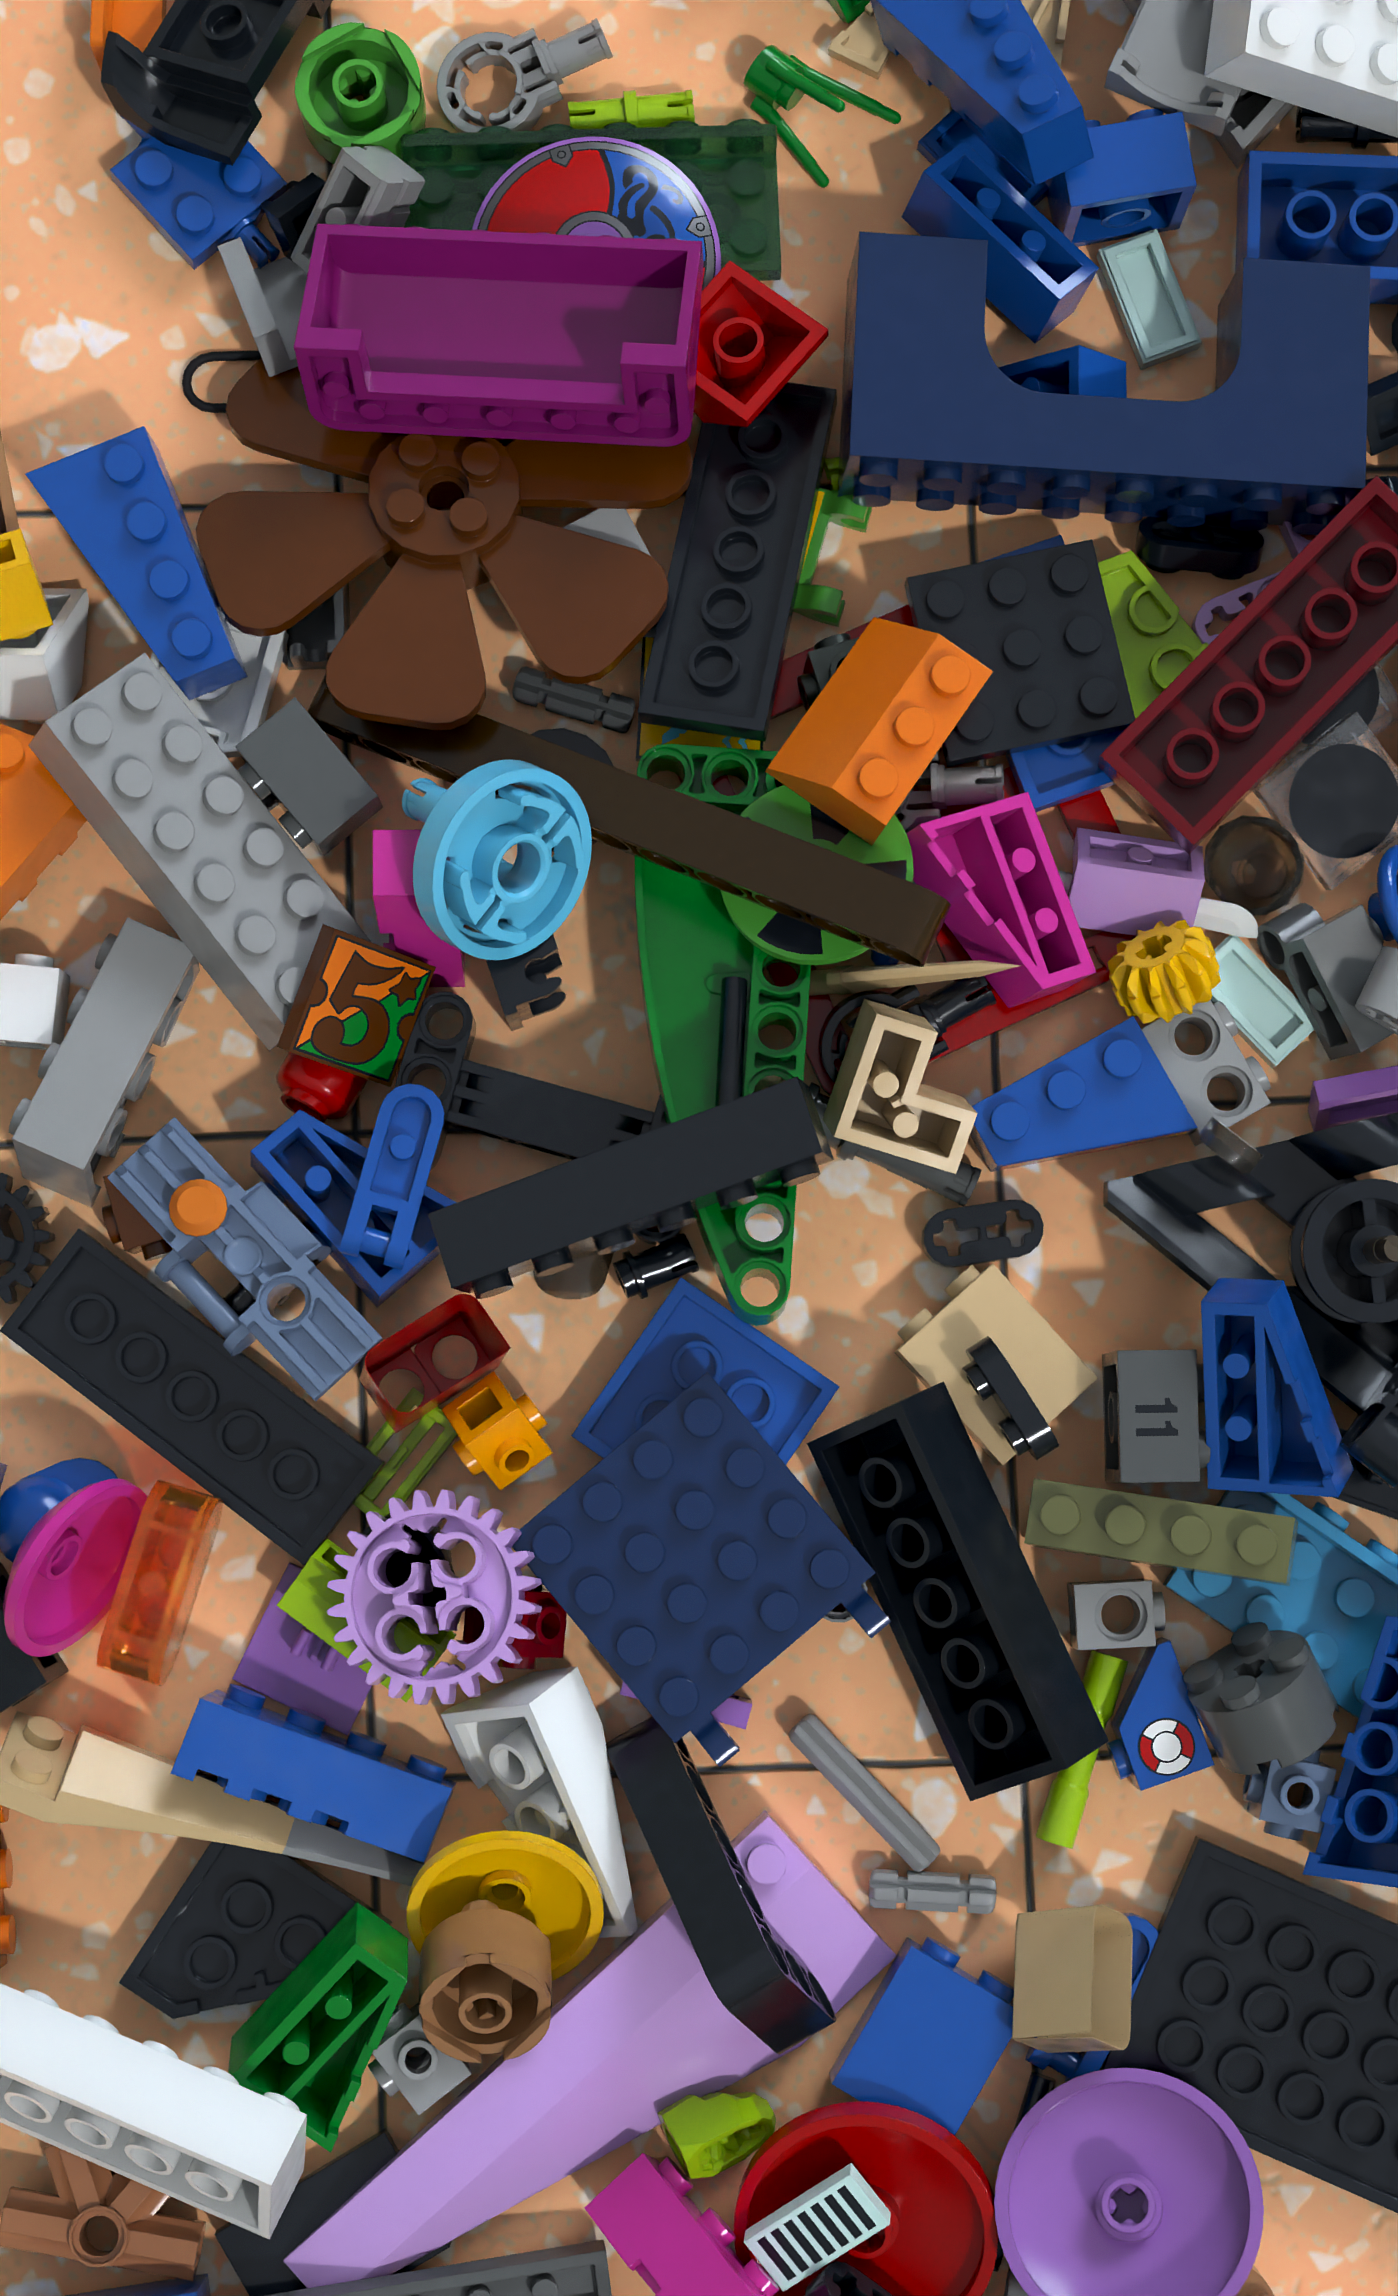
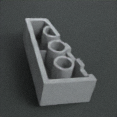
[9,917,200,1208]

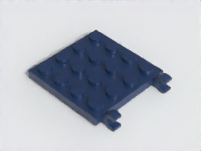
[512,1372,891,1767]

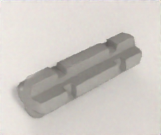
[869,1869,997,1914]

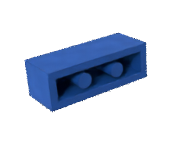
[902,140,1099,343]

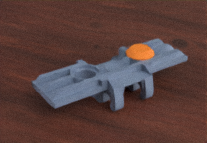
[107,1117,383,1402]

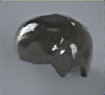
[1204,815,1304,916]

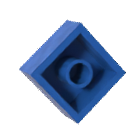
[1044,109,1197,247]

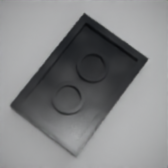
[214,2128,451,2296]

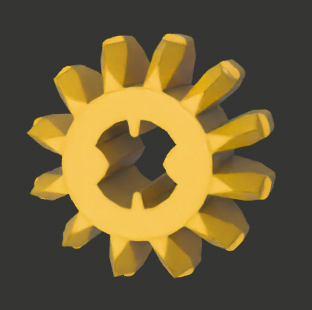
[1107,920,1221,1024]

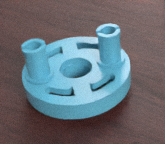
[402,759,592,960]

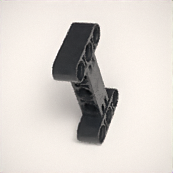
[394,992,683,1245]

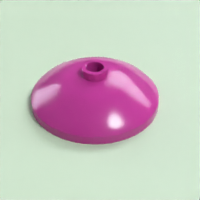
[3,1479,151,1657]

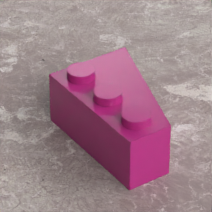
[906,792,1096,1008]
[373,829,465,987]
[584,2153,780,2296]

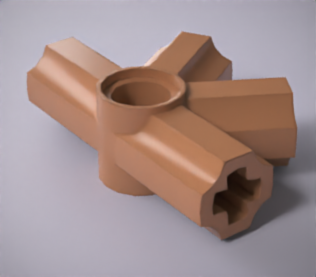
[0,2145,206,2281]

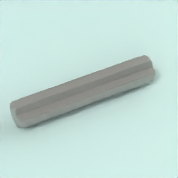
[788,1714,940,1872]

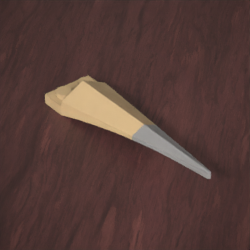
[0,1711,425,1886]

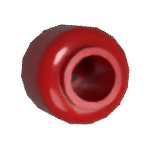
[276,1052,368,1123]

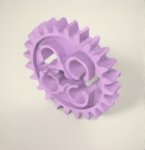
[327,1489,542,1705]

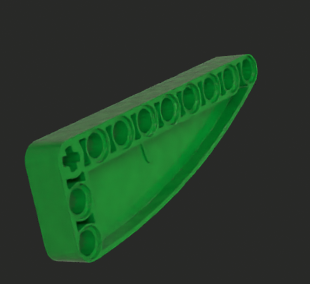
[635,744,811,1326]

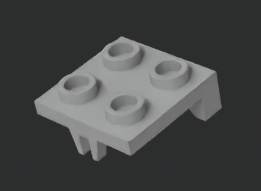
[1104,0,1242,137]

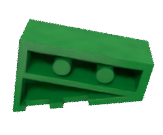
[228,1902,408,2153]

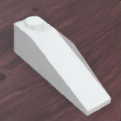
[0,588,89,724]
[441,1666,638,1938]

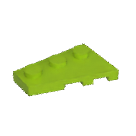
[1098,550,1209,719]

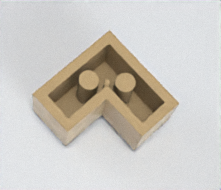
[822,999,978,1174]

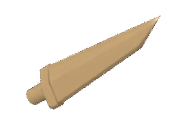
[809,960,1021,996]

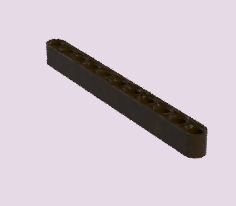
[307,673,951,967]

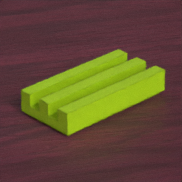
[354,1387,458,1516]

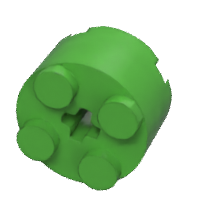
[295,22,426,164]

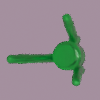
[743,45,901,188]

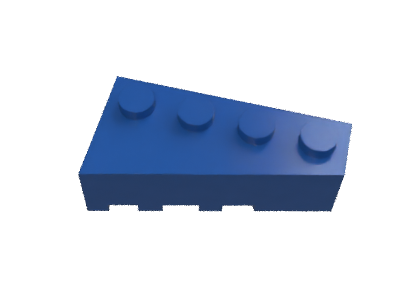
[870,0,1094,186]
[25,426,248,701]
[1303,1616,1398,1888]
[171,1684,457,1863]

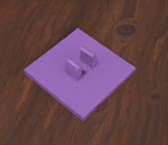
[232,1562,372,1735]

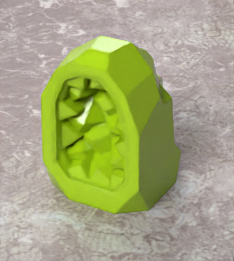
[657,2091,776,2179]

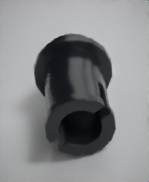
[613,1233,699,1299]

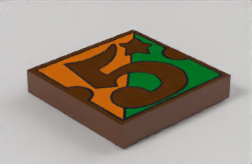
[277,924,436,1087]

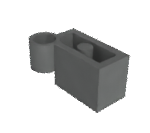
[1257,903,1394,1060]

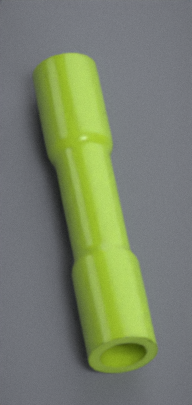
[1036,1650,1129,1849]

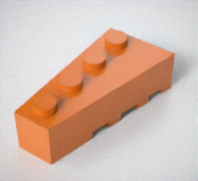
[0,723,87,921]

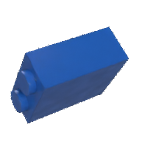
[829,1936,1014,2136]

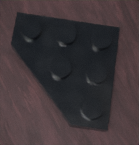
[119,1842,392,2019]

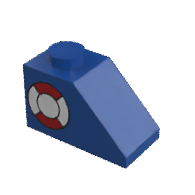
[1107,1637,1214,1791]

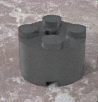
[1183,1622,1339,1775]

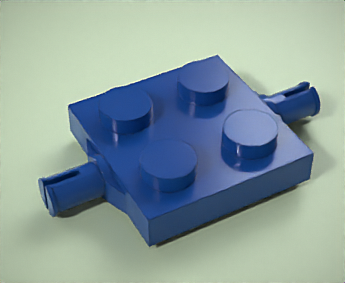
[110,115,288,270]

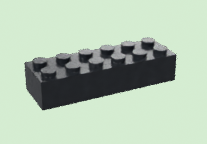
[807,1381,1109,1801]

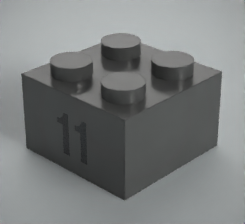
[1102,1349,1210,1483]

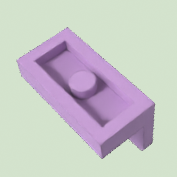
[1068,827,1205,936]

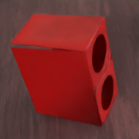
[359,1294,511,1433]

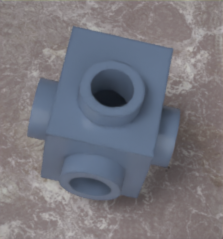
[1243,1750,1338,1841]

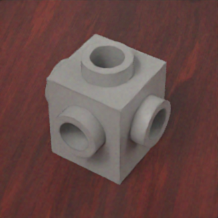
[368,2002,472,2115]

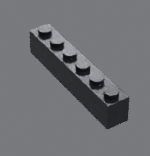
[428,1077,834,1299]

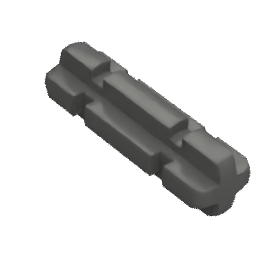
[512,666,636,733]

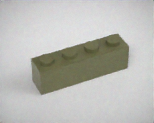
[1024,1478,1298,1586]

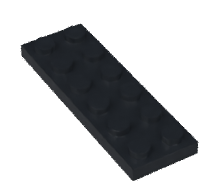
[638,382,837,742]
[0,1229,385,1565]

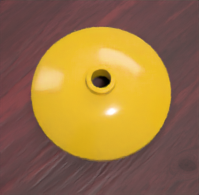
[406,1830,604,1981]

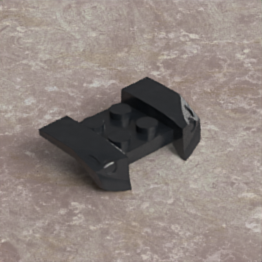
[101,0,333,166]

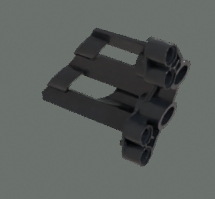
[1103,1112,1398,1488]

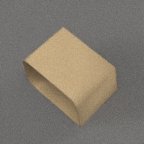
[1012,1904,1133,2053]

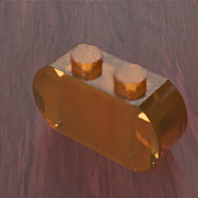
[97,1479,223,1687]

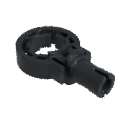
[819,976,997,1083]

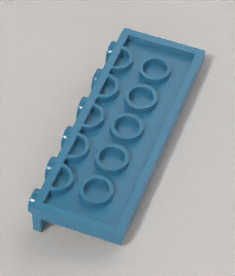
[1163,1490,1398,1719]

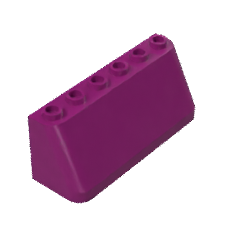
[294,224,704,447]

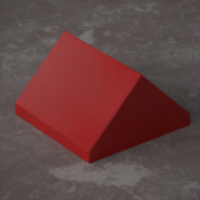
[694,260,829,427]

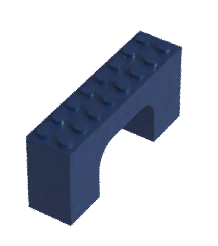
[838,231,1370,535]

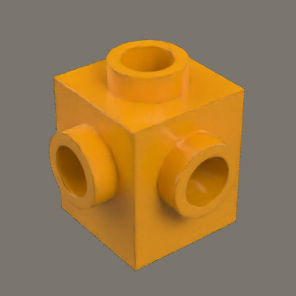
[442,1371,553,1491]

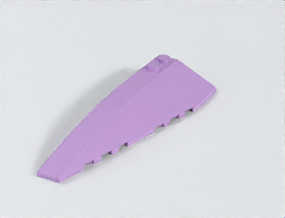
[283,1810,897,2288]

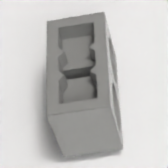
[1141,1000,1271,1146]

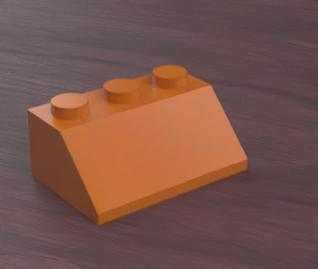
[765,617,993,846]

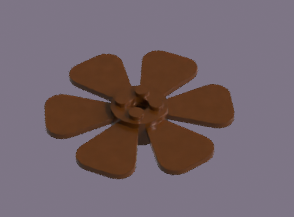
[196,358,693,730]

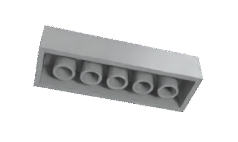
[28,653,371,1051]

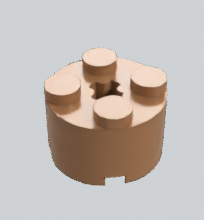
[418,1900,552,2063]

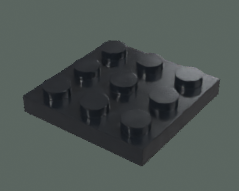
[904,539,1135,767]

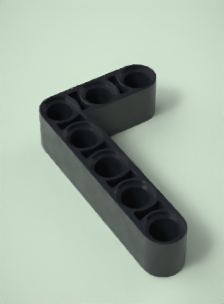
[606,1716,836,2054]

